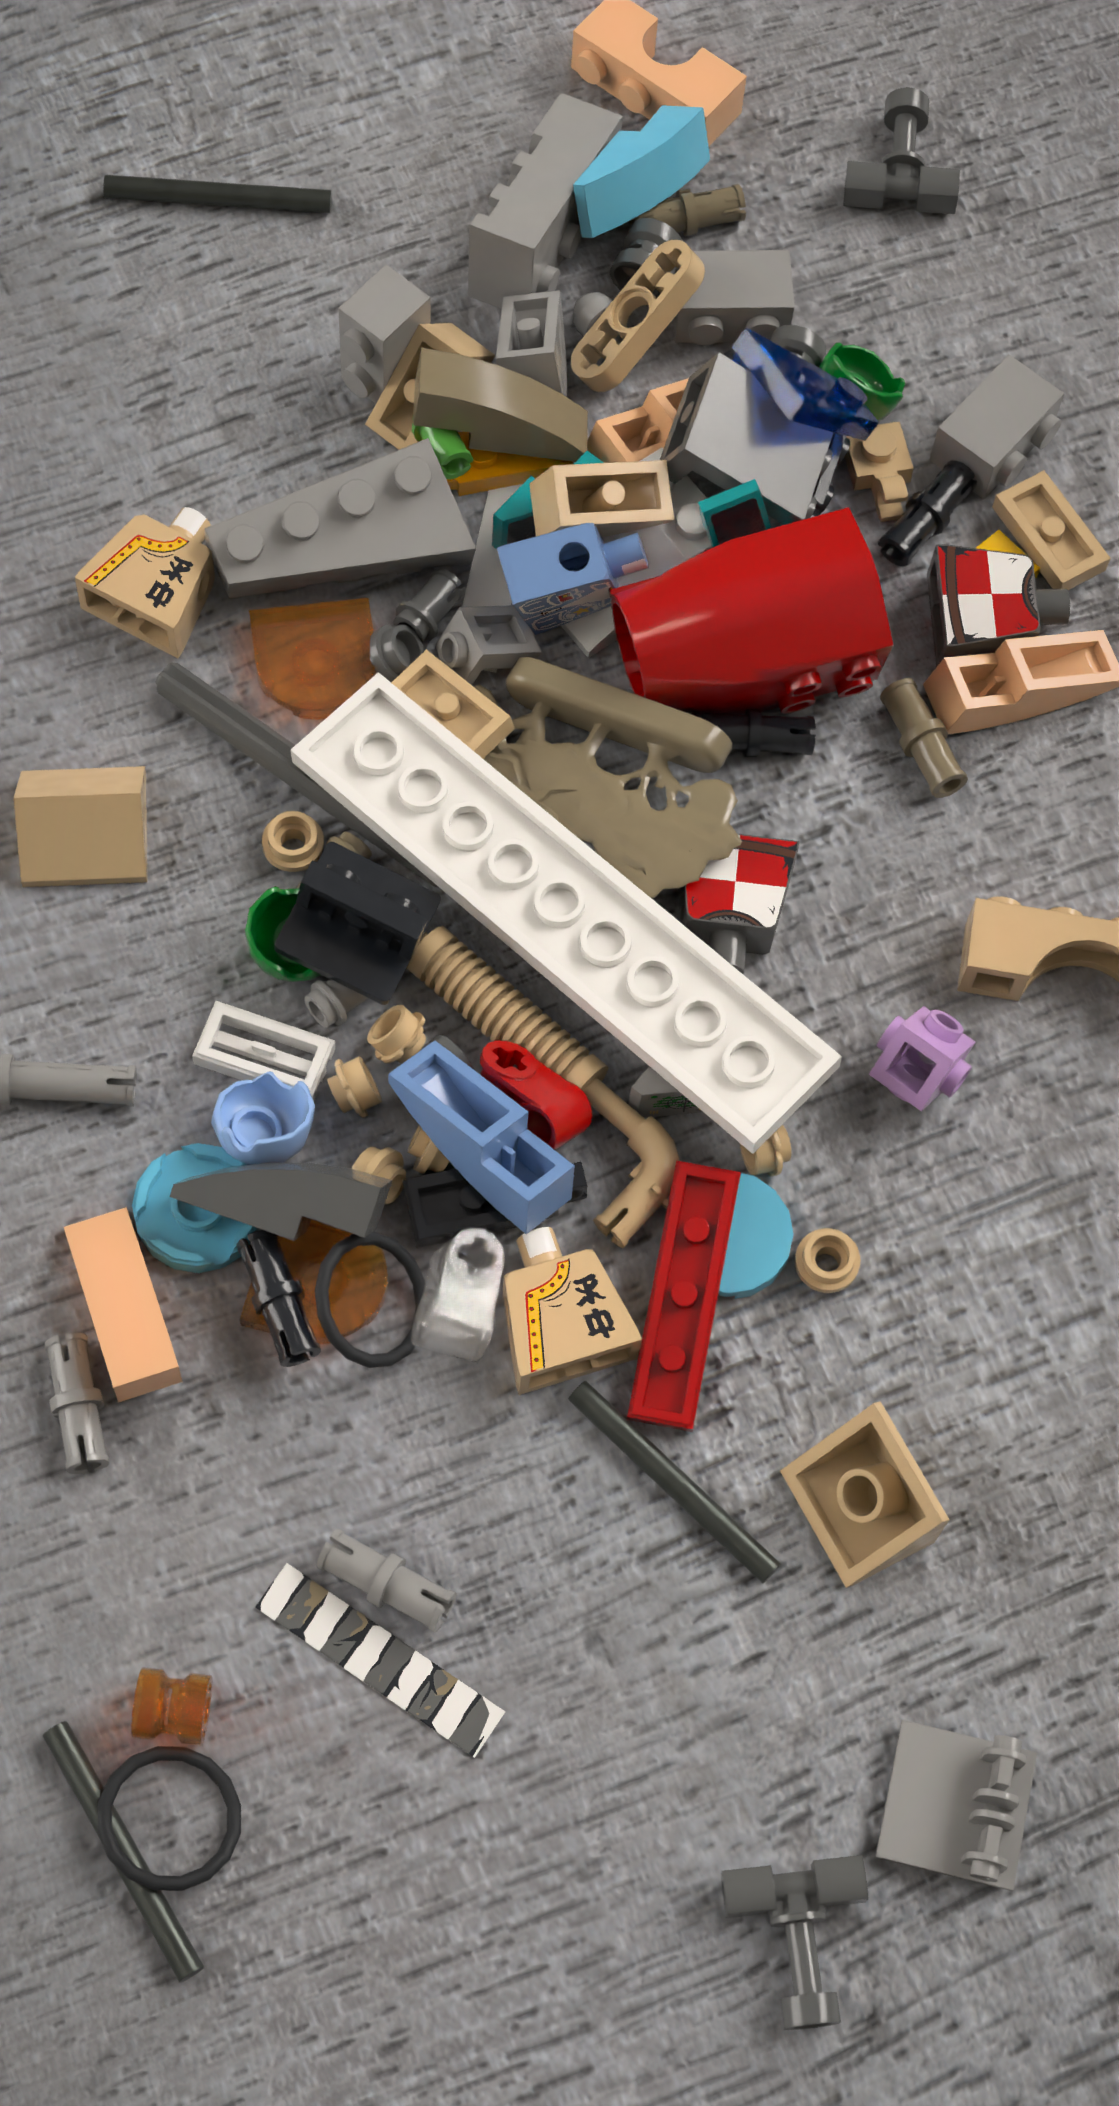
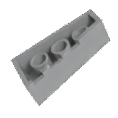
[468,93,623,309]
[205,438,476,599]

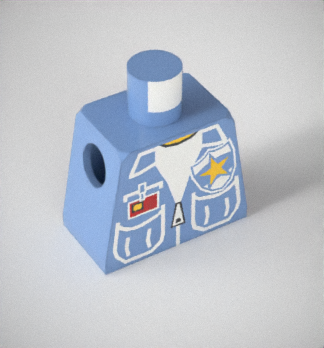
[497,523,649,635]

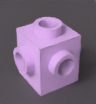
[869,1006,976,1111]

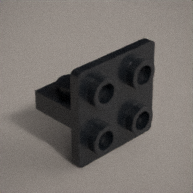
[274,842,441,1005]

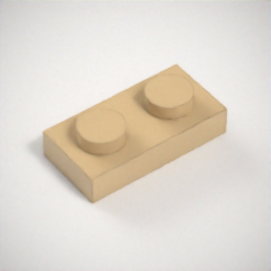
[992,470,1111,590]
[391,649,515,759]

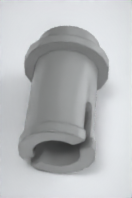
[304,979,368,1028]

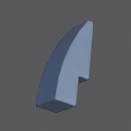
[388,1040,575,1234]

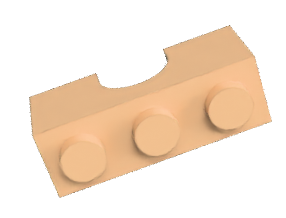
[571,0,747,146]

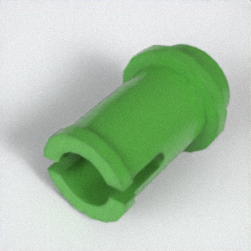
[411,418,474,479]

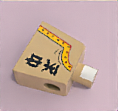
[75,507,215,658]
[503,1227,642,1395]

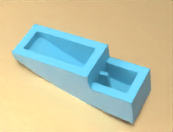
[573,105,710,238]

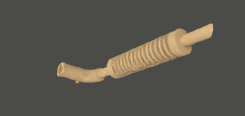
[407,926,680,1248]

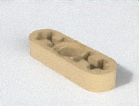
[571,240,705,392]

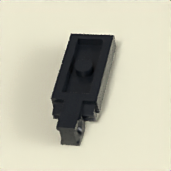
[403,1162,588,1248]

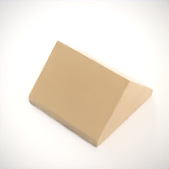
[14,766,148,887]
[780,1401,949,1588]

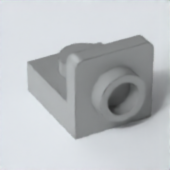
[436,605,542,685]

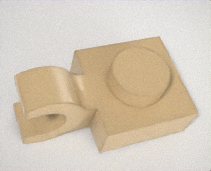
[845,421,914,522]

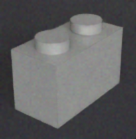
[672,250,794,345]
[338,264,431,404]
[929,354,1064,499]

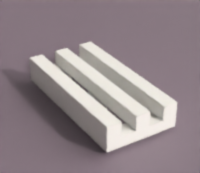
[192,1001,335,1101]

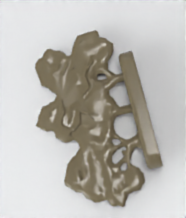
[473,657,742,898]

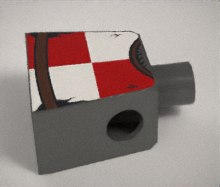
[927,544,1070,667]
[678,834,799,974]

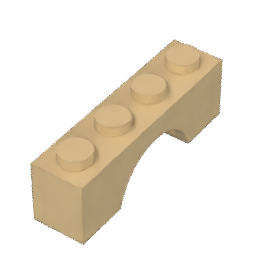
[957,897,1119,1001]

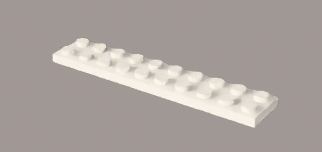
[290,672,842,1154]

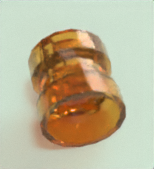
[131,1667,212,1746]

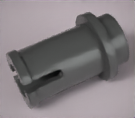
[393,568,465,642]

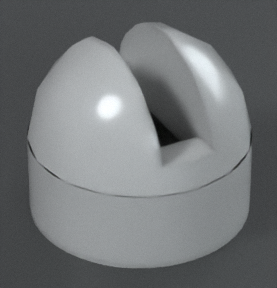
[572,292,613,337]

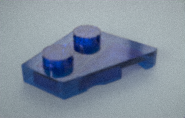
[732,328,880,441]

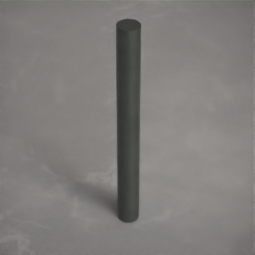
[103,175,332,213]
[568,1381,781,1584]
[43,1721,204,1983]

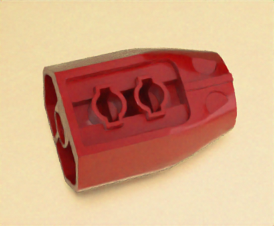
[609,507,893,714]

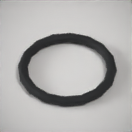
[315,1232,429,1368]
[97,1746,241,1891]

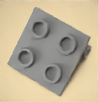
[875,1720,1037,1891]

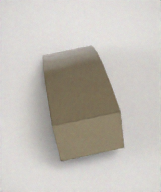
[413,347,588,462]

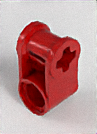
[480,1040,592,1150]

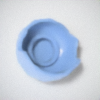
[211,1071,315,1165]

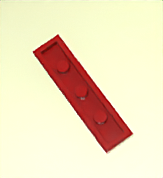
[627,1160,741,1432]

